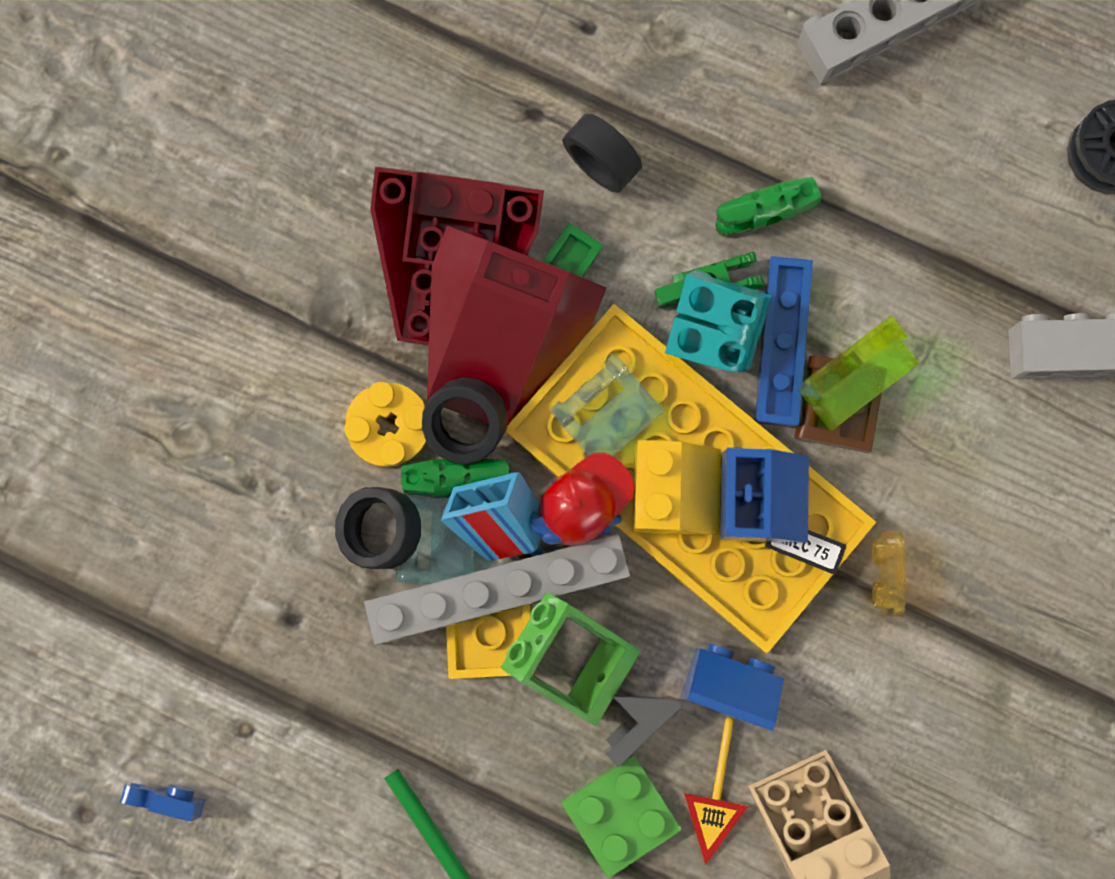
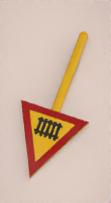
[684,717,749,865]

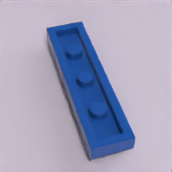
[755,256,813,428]

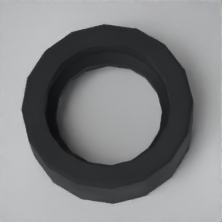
[562,114,642,193]
[421,377,508,464]
[335,487,421,569]

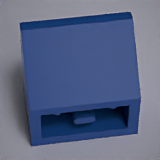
[720,448,809,543]

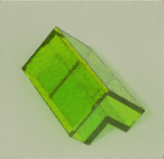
[798,315,919,431]

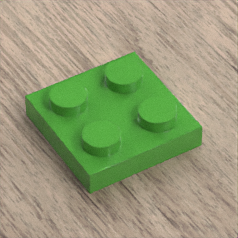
[560,754,681,879]

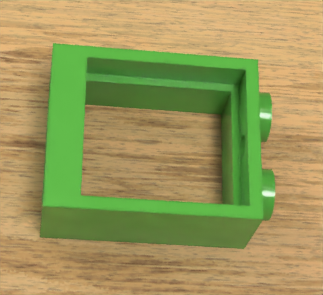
[500,592,641,726]

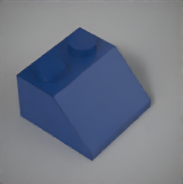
[680,643,784,731]

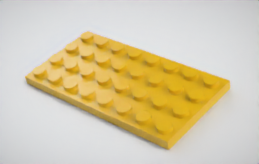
[505,304,876,654]

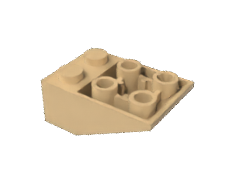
[748,750,890,879]

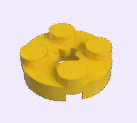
[344,382,427,468]

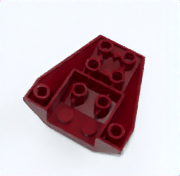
[370,166,544,345]
[427,226,606,426]

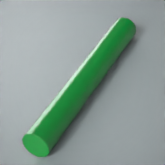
[384,769,471,879]

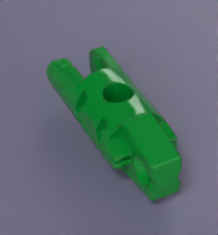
[715,177,822,237]
[654,251,765,309]
[401,459,511,497]

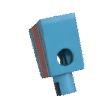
[441,472,543,561]

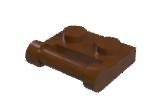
[794,355,886,453]

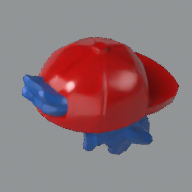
[531,452,635,546]

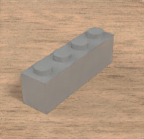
[1008,313,1115,379]

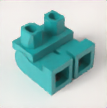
[665,270,772,372]

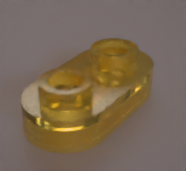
[872,530,906,617]

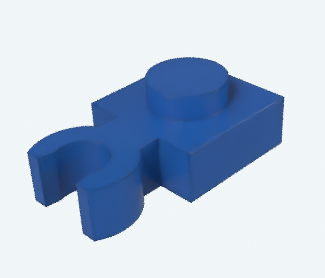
[120,782,205,822]

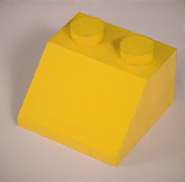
[633,440,721,535]

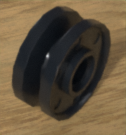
[1067,100,1115,195]

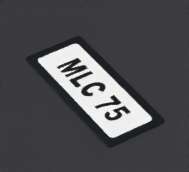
[765,530,846,575]

